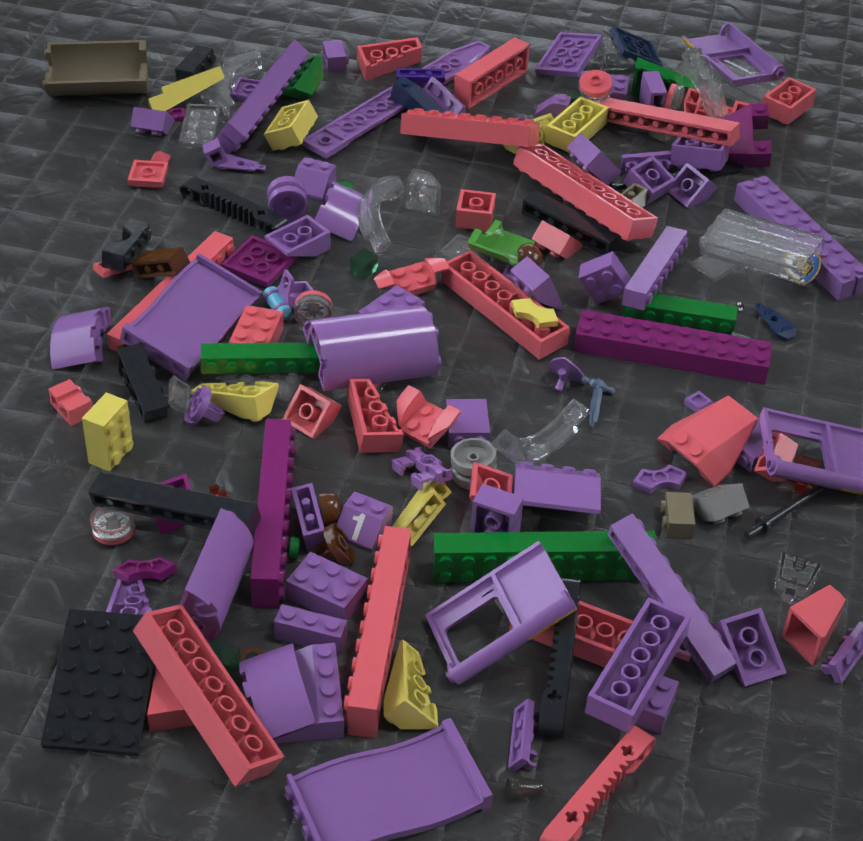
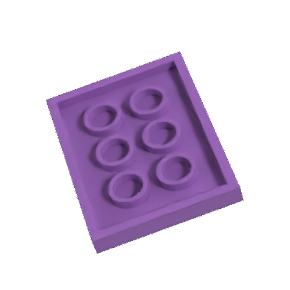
[535,32,603,77]

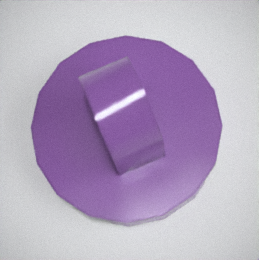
[184,385,224,425]

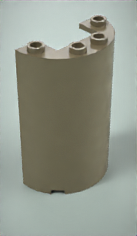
[42,40,149,96]

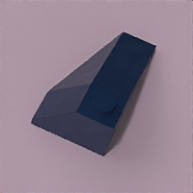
[390,76,445,113]

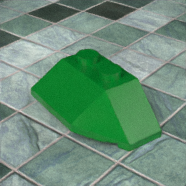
[281,54,323,99]

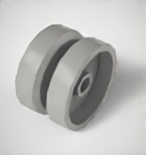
[450,438,497,490]

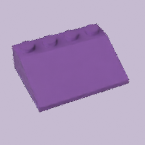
[513,461,601,514]
[272,643,344,743]

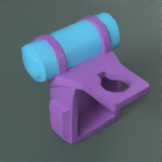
[263,270,313,320]

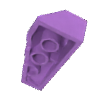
[106,578,152,615]

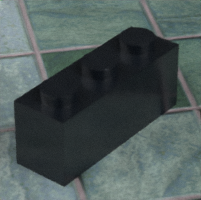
[175,45,216,81]

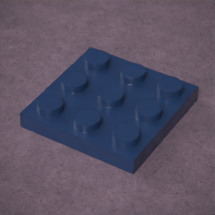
[610,26,663,67]

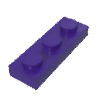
[396,68,445,84]

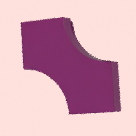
[113,557,177,583]

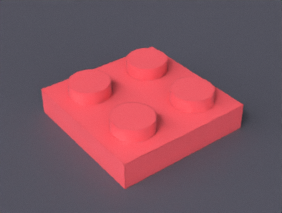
[127,160,169,188]

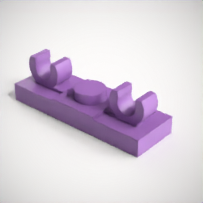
[423,77,466,114]
[619,151,671,173]
[821,622,863,683]
[508,698,540,772]

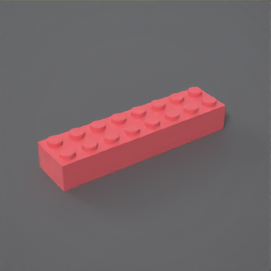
[400,108,540,147]
[441,250,570,360]
[133,604,285,787]

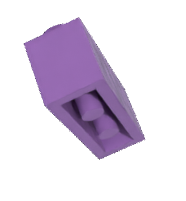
[291,483,325,552]
[274,604,347,655]

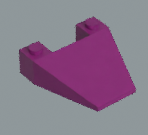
[721,103,771,167]

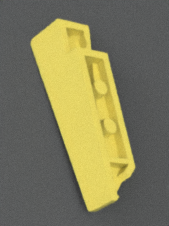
[148,66,224,111]
[392,479,452,546]

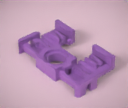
[392,447,452,491]

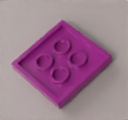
[221,235,298,288]

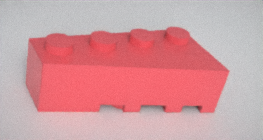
[357,37,422,81]
[347,379,404,453]
[147,667,194,732]

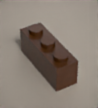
[131,247,191,279]

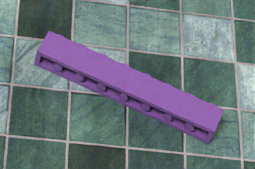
[622,226,689,310]
[607,513,737,683]

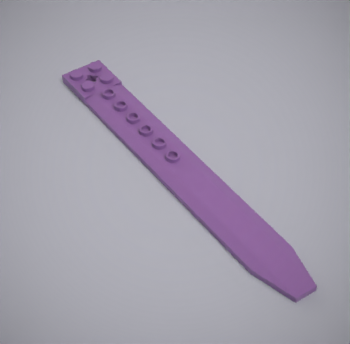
[302,41,491,159]

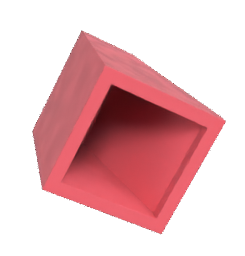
[782,585,846,666]

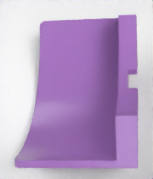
[315,181,371,241]
[50,307,113,369]
[239,643,315,738]

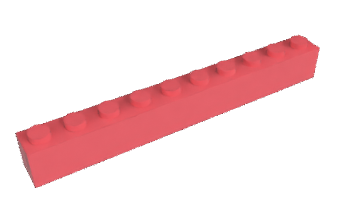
[589,96,740,147]
[107,231,235,352]

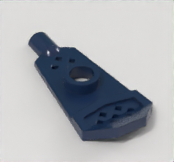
[754,302,797,342]

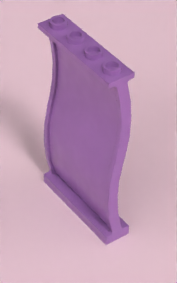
[120,253,262,381]
[284,718,493,841]

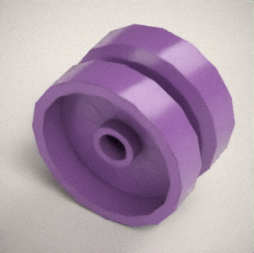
[267,176,308,222]

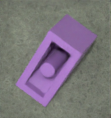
[535,94,571,119]

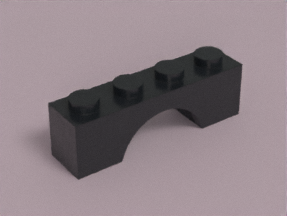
[102,218,152,272]

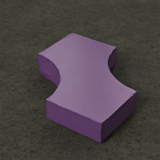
[632,465,688,495]

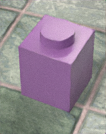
[202,138,227,167]

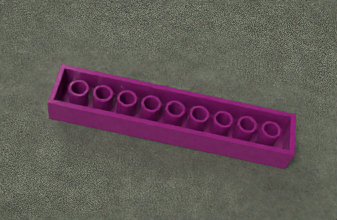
[574,310,772,385]
[251,419,296,609]

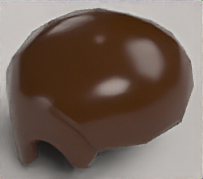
[517,243,543,266]
[319,492,343,525]

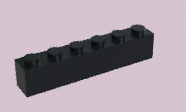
[522,190,621,255]

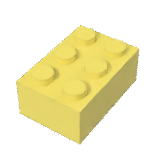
[264,100,318,151]
[82,392,133,472]

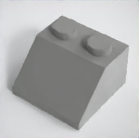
[692,483,749,524]

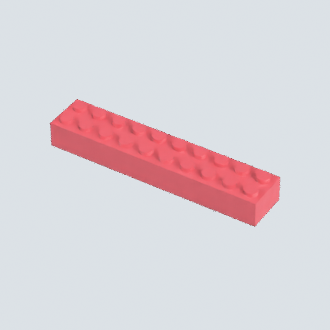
[513,144,658,241]
[343,526,411,739]

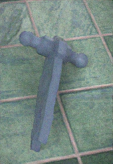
[581,376,615,427]

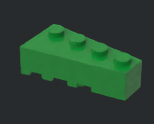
[631,57,698,103]

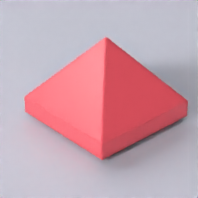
[150,151,171,162]

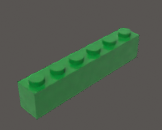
[621,294,738,335]
[200,343,320,374]

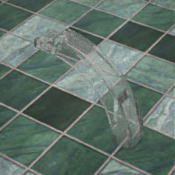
[358,175,405,254]
[491,398,590,464]

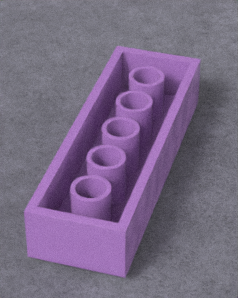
[585,597,691,733]

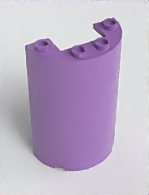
[303,305,441,392]

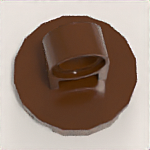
[312,523,355,566]

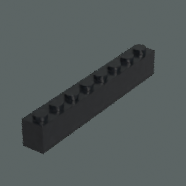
[88,472,261,535]

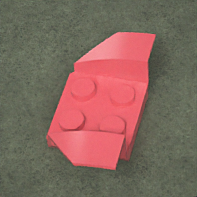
[374,258,450,295]
[397,385,462,448]

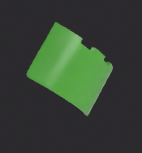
[467,219,535,266]

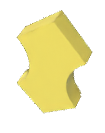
[511,298,558,328]

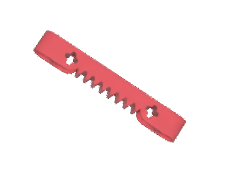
[539,725,656,841]

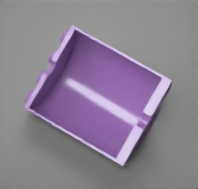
[179,508,254,644]

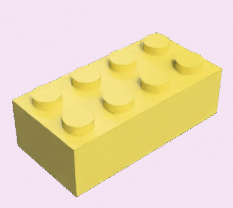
[545,96,609,153]

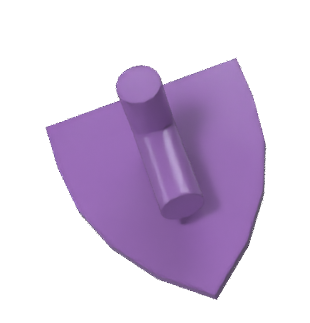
[549,357,586,393]

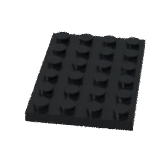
[41,609,155,756]

